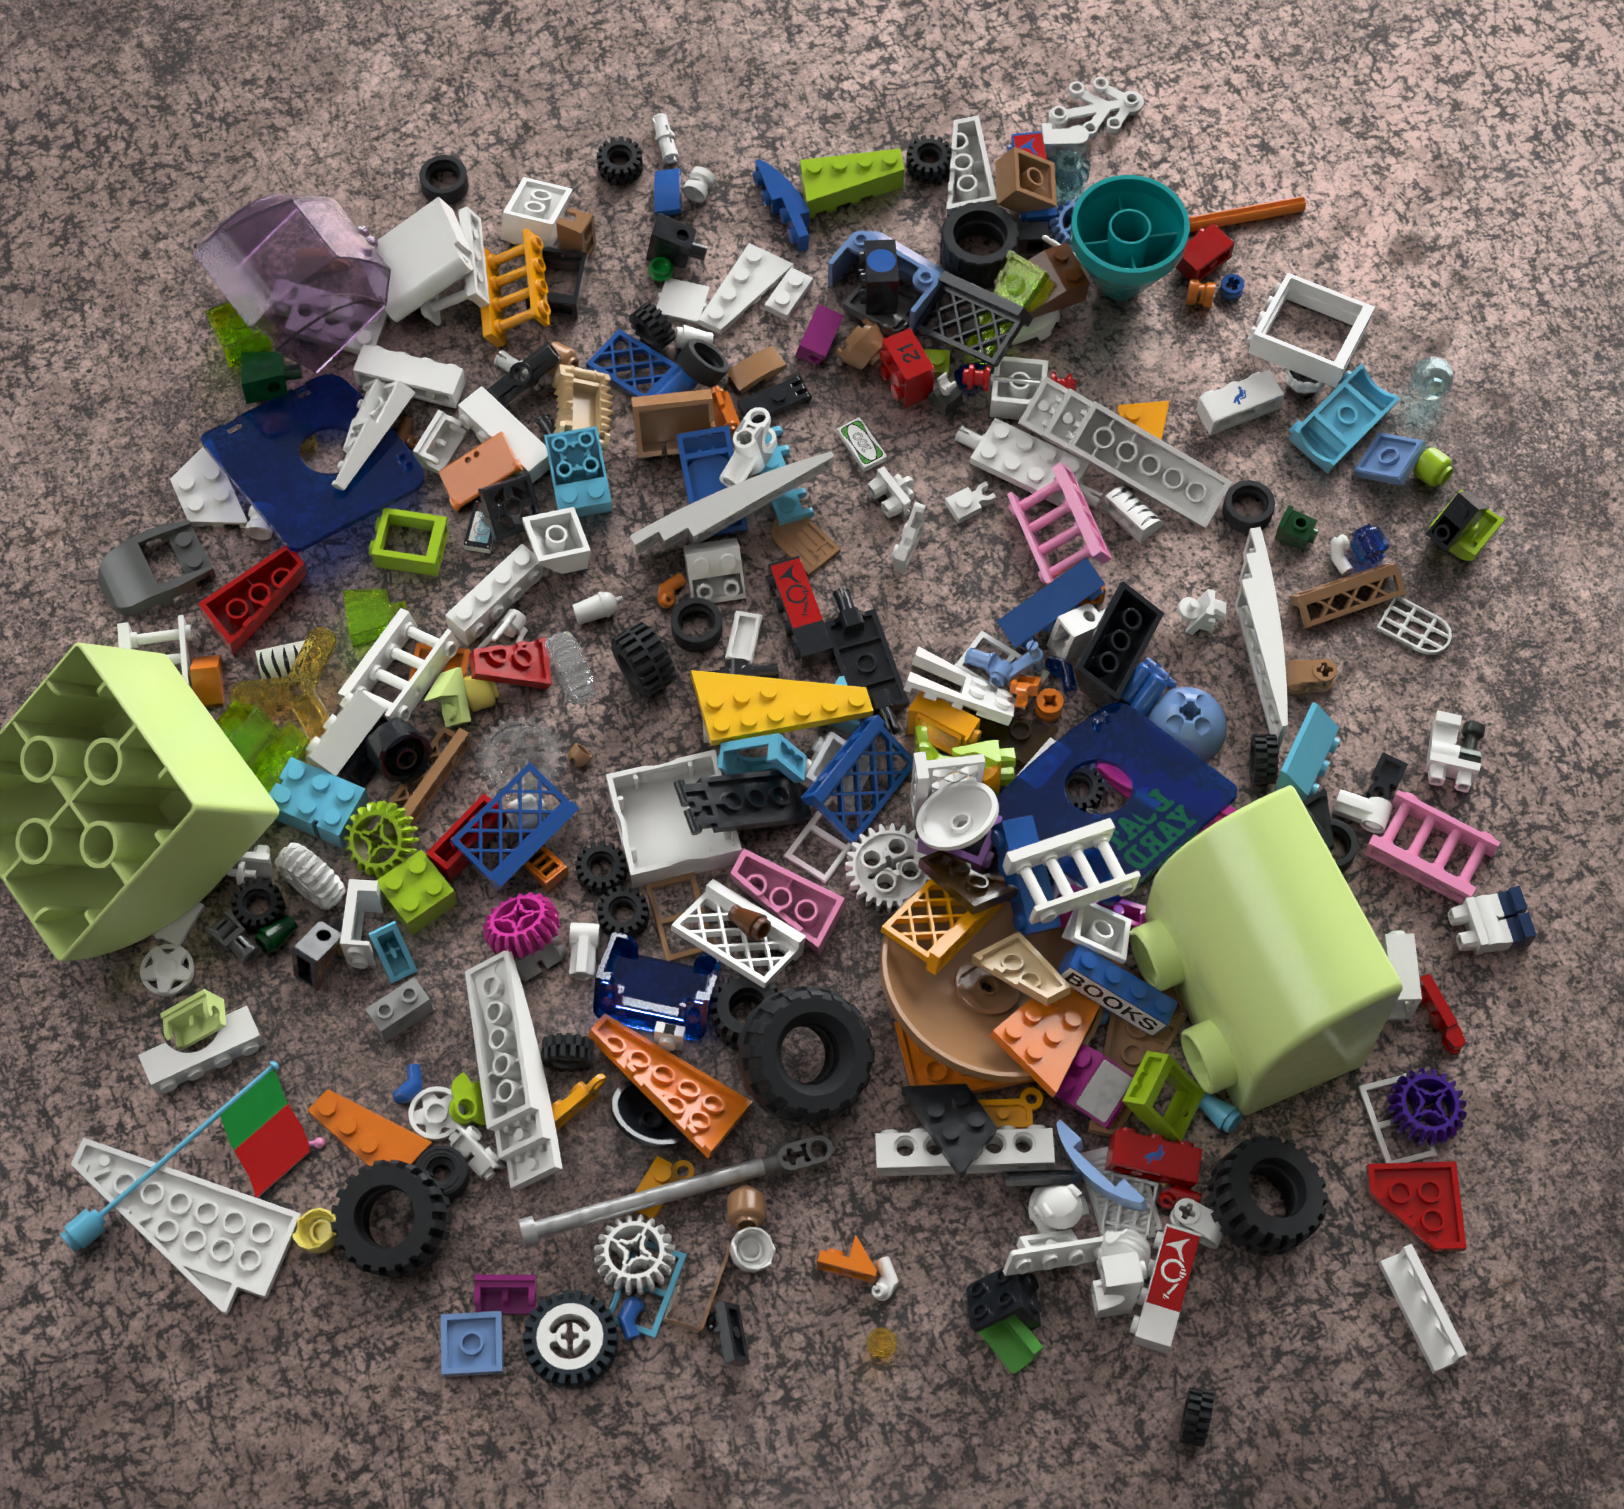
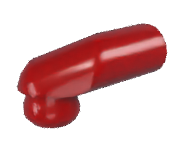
[1158,1185,1203,1209]

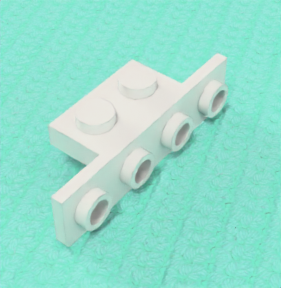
[1003,1229,1104,1276]

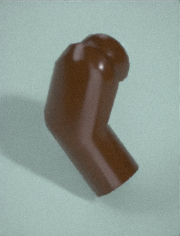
[395,417,419,452]

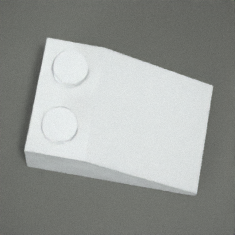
[500,177,572,247]

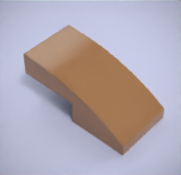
[727,346,788,394]

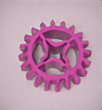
[483,892,561,960]

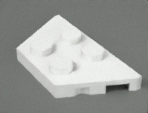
[170,440,247,528]

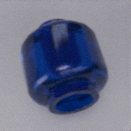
[1349,523,1390,565]

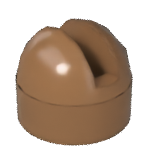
[568,743,593,768]

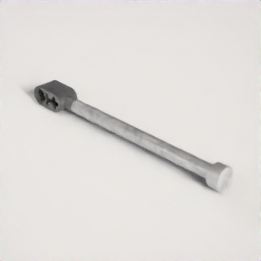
[517,1135,833,1249]

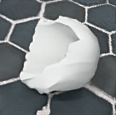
[1096,1229,1151,1271]

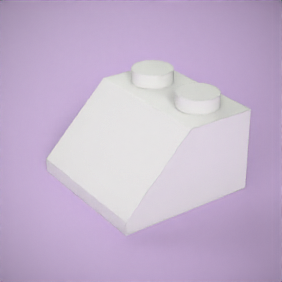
[522,507,591,574]

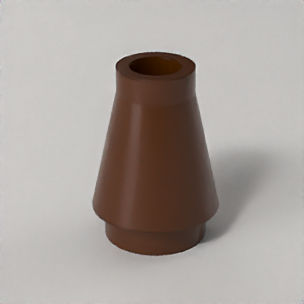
[728,904,771,941]

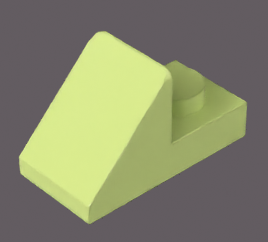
[424,667,471,727]

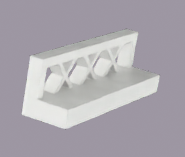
[1379,1244,1467,1374]

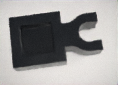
[1366,752,1408,800]

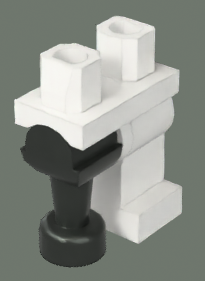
[1424,710,1485,793]

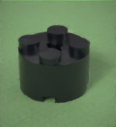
[365,717,432,784]

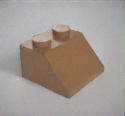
[995,147,1057,213]

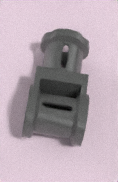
[204,910,262,966]

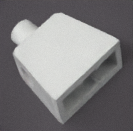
[1047,603,1106,665]

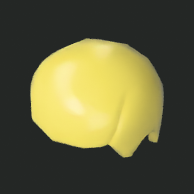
[292,1208,338,1254]

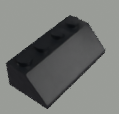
[1073,581,1164,707]

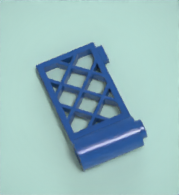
[586,329,698,397]

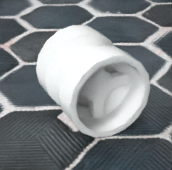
[682,166,715,203]
[245,503,276,540]

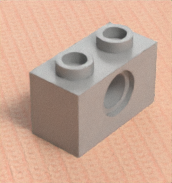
[365,977,434,1043]

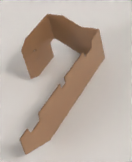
[662,1243,731,1333]

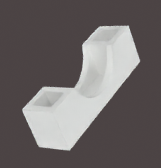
[138,1006,265,1094]
[1090,1251,1147,1318]

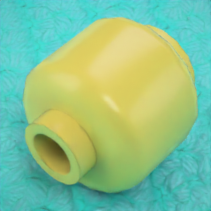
[464,675,499,712]

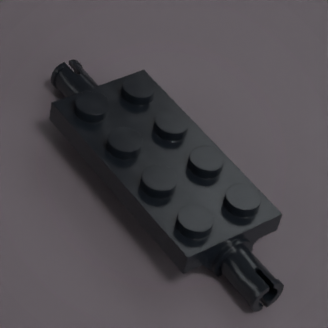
[824,587,910,735]

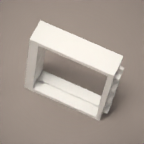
[1247,273,1375,388]

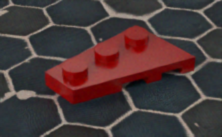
[469,637,552,689]

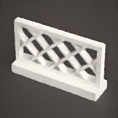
[910,752,985,825]
[671,879,806,988]

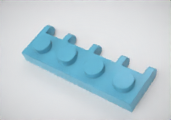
[759,426,815,526]

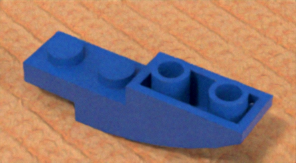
[752,159,810,252]

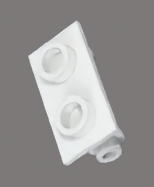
[448,1124,506,1181]

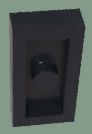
[706,1301,750,1367]

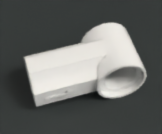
[1332,789,1393,834]
[569,922,601,981]

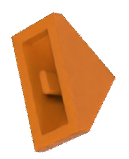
[189,655,224,708]

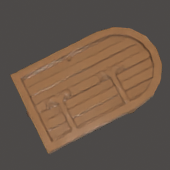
[771,517,841,577]

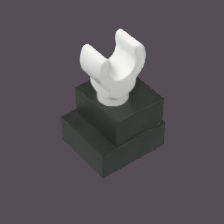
[928,372,963,417]

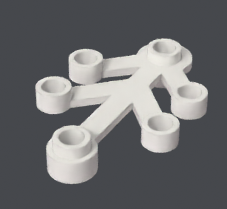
[1048,77,1144,139]

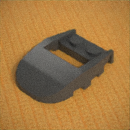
[98,520,216,615]

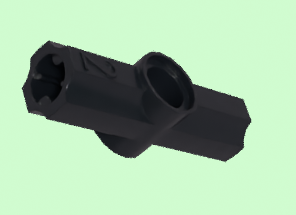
[487,342,562,407]

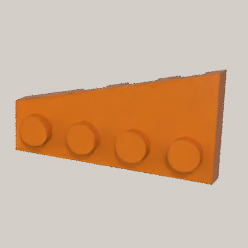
[307,1089,433,1166]

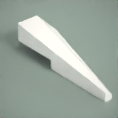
[332,379,415,490]

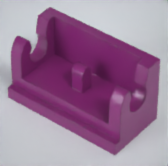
[795,304,844,365]
[474,1274,537,1315]

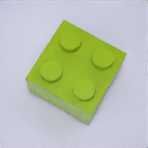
[376,849,458,936]

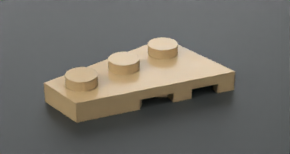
[971,932,1071,1006]

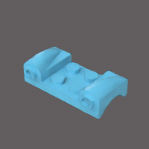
[1288,364,1400,474]

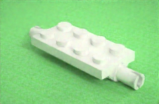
[955,418,1104,509]

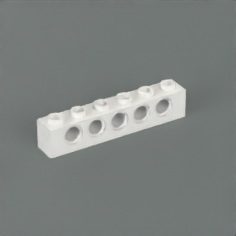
[875,1125,1055,1177]

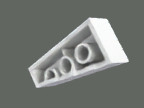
[946,115,998,217]

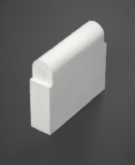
[357,197,473,322]

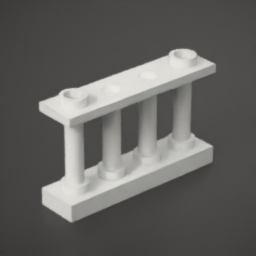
[420,207,490,326]
[338,608,460,721]
[117,615,194,690]
[1002,818,1141,925]

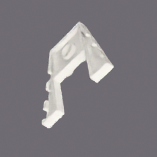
[903,647,1016,726]

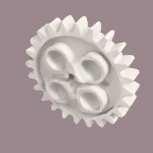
[845,823,931,913]

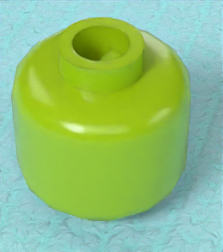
[1413,447,1454,487]

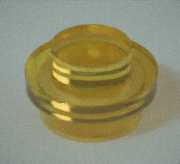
[867,1327,897,1358]

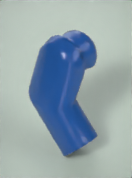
[392,1064,422,1104]
[617,1296,645,1342]

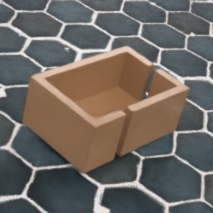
[631,389,716,458]

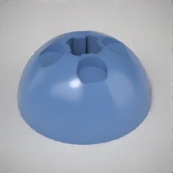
[1145,687,1227,765]

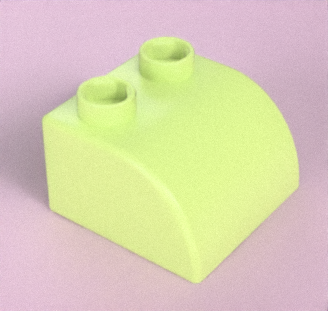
[0,643,279,961]
[1129,785,1403,1116]

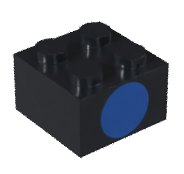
[858,239,899,315]

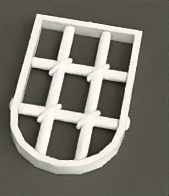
[1376,596,1452,655]
[1101,1173,1158,1239]

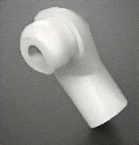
[871,1256,899,1301]

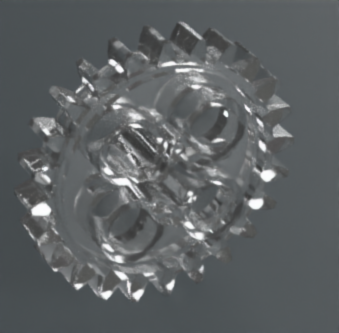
[475,714,567,800]

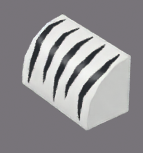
[1103,486,1163,544]
[255,639,319,689]

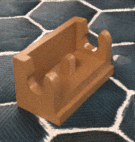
[556,208,597,258]

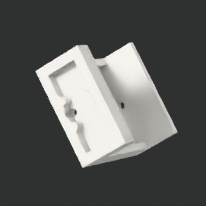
[340,879,385,969]

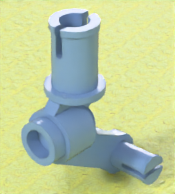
[965,640,1044,687]

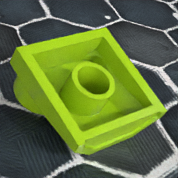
[1429,489,1505,561]

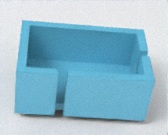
[269,757,369,849]

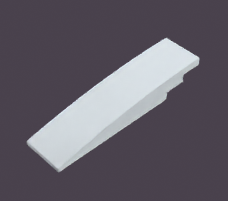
[1018,376,1232,528]
[630,451,834,555]
[1235,527,1288,749]
[465,949,562,1190]

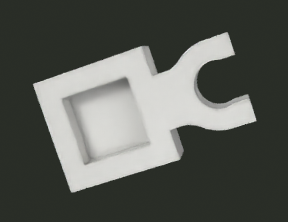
[945,481,996,524]

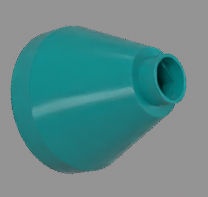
[1070,175,1190,300]

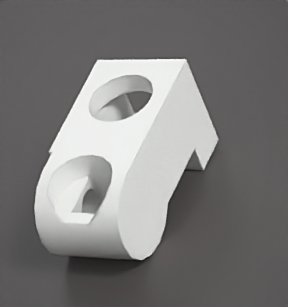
[1041,123,1089,157]

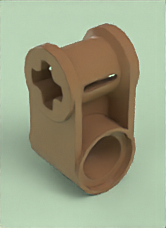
[1285,659,1337,695]

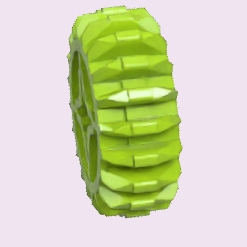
[343,801,420,877]

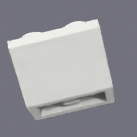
[683,538,746,603]

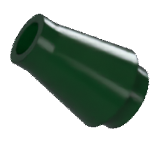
[254,915,298,955]

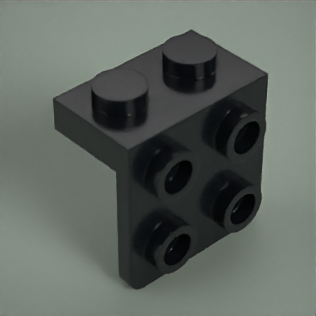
[966,1267,1042,1333]

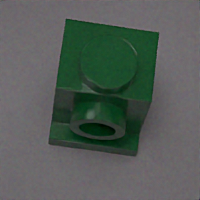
[1275,505,1320,551]

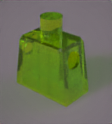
[342,589,408,648]

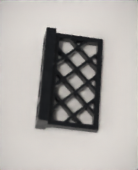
[914,271,1034,368]

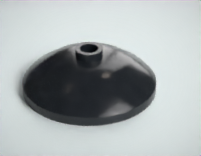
[611,1080,689,1148]

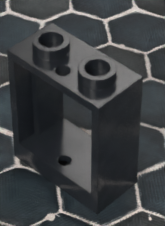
[525,246,589,319]

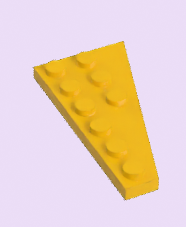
[690,670,873,746]

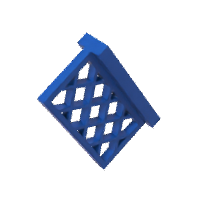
[801,715,913,844]
[450,762,580,891]

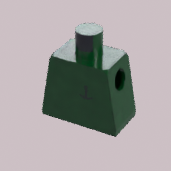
[241,351,303,404]

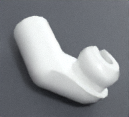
[1330,534,1354,576]

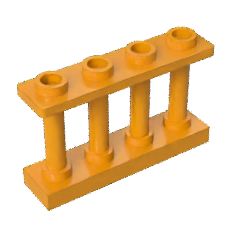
[480,228,551,348]

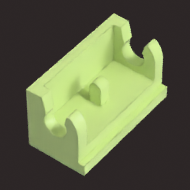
[160,989,226,1050]

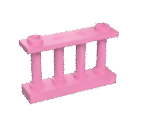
[1007,462,1112,586]
[1364,790,1500,905]

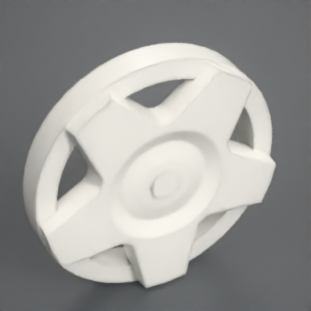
[140,944,195,997]
[409,1086,464,1141]

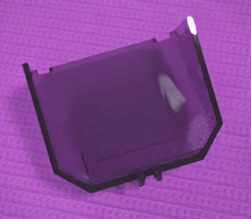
[193,194,391,373]

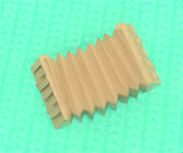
[552,364,614,451]

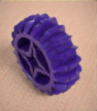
[1387,1067,1467,1147]

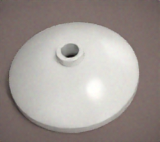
[916,781,999,851]

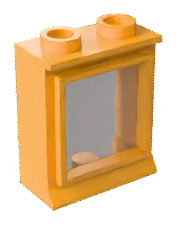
[906,691,982,756]

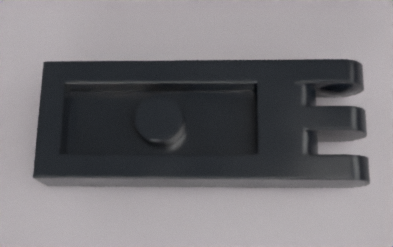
[737,376,812,424]

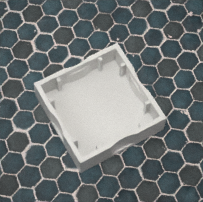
[606,750,742,888]

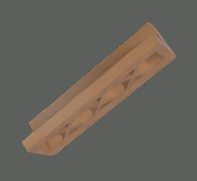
[1289,563,1406,628]
[387,726,471,827]

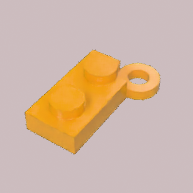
[551,1073,607,1131]
[978,1087,1043,1130]
[635,1155,695,1220]

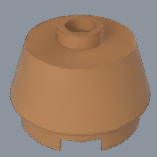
[835,317,885,370]

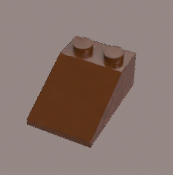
[994,242,1090,318]

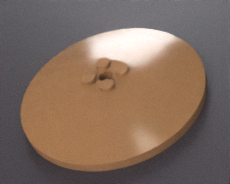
[879,874,1104,1082]

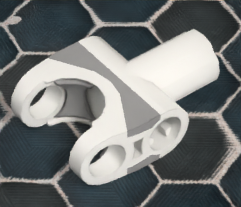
[719,407,777,487]

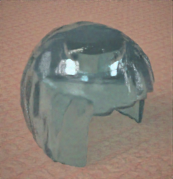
[1410,356,1454,401]

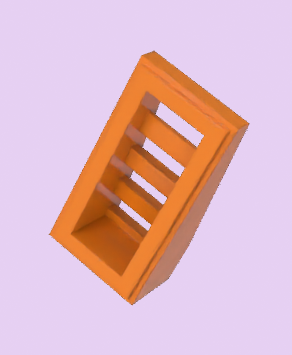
[514,845,569,892]

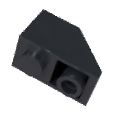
[1426,490,1490,551]

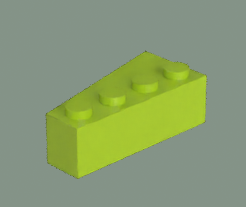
[800,148,904,218]

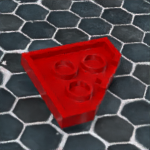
[1366,1161,1467,1252]

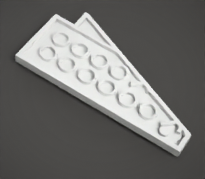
[71,1137,302,1316]

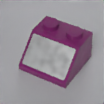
[1055,1043,1134,1130]

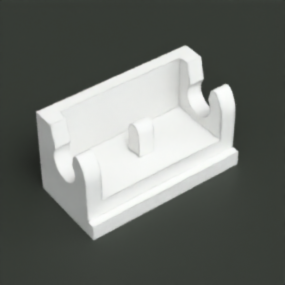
[413,410,467,474]

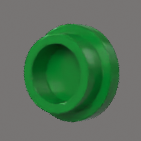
[648,257,674,282]

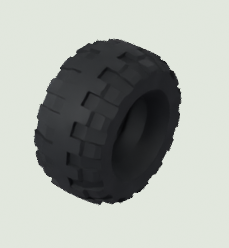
[736,986,875,1123]

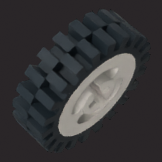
[523,1290,618,1389]

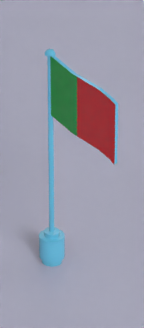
[60,1061,310,1253]

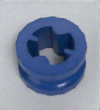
[1220,274,1244,300]

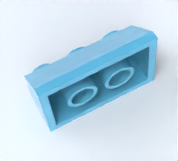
[1273,702,1340,801]

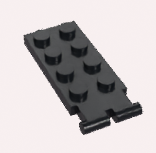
[673,770,813,835]

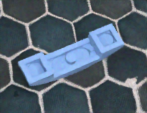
[1056,1119,1147,1212]

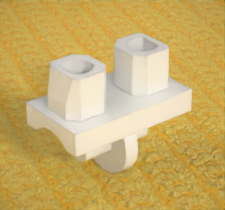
[867,466,915,518]
[1177,589,1227,635]
[227,845,273,885]

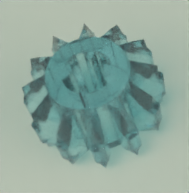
[1049,147,1091,191]

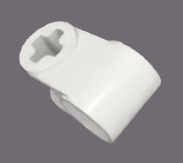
[1169,1198,1224,1249]

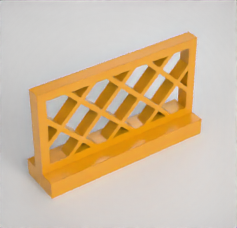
[881,879,1004,975]

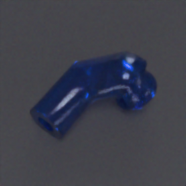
[1045,655,1077,692]

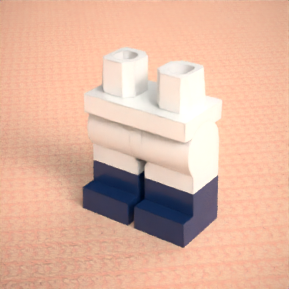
[1448,885,1537,955]

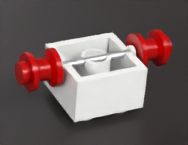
[962,356,1077,420]

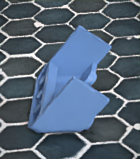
[828,231,949,334]

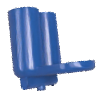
[1120,657,1177,716]

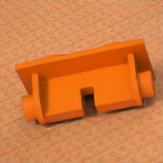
[711,386,740,439]

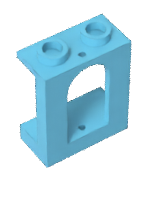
[717,733,807,783]

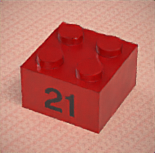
[879,328,935,408]

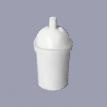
[572,591,623,625]

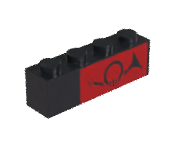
[765,556,833,669]

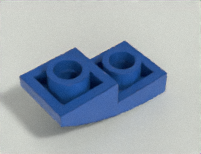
[654,168,682,216]

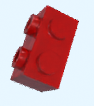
[1175,223,1235,281]

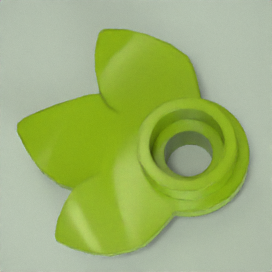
[448,1072,486,1125]

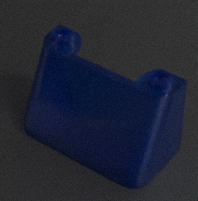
[593,932,723,1040]

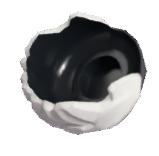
[1285,369,1325,394]

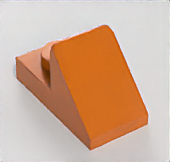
[817,1235,877,1284]

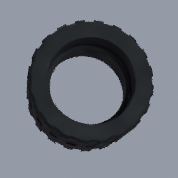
[940,202,1019,289]

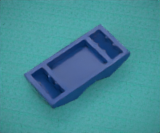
[676,425,748,537]

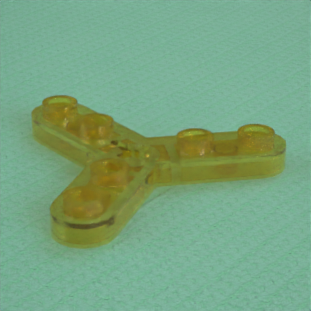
[230,626,337,741]

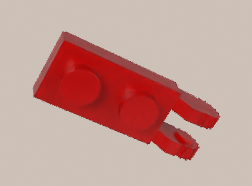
[1419,974,1466,1056]

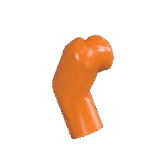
[657,573,686,609]

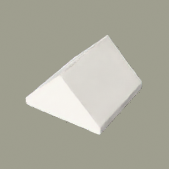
[1061,903,1131,964]

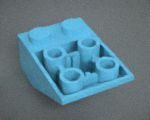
[544,426,612,517]

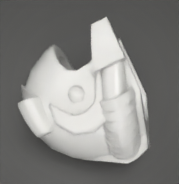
[1028,1183,1089,1234]

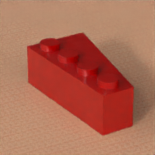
[198,543,307,656]

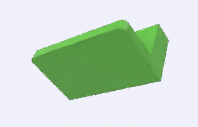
[978,1315,1043,1375]

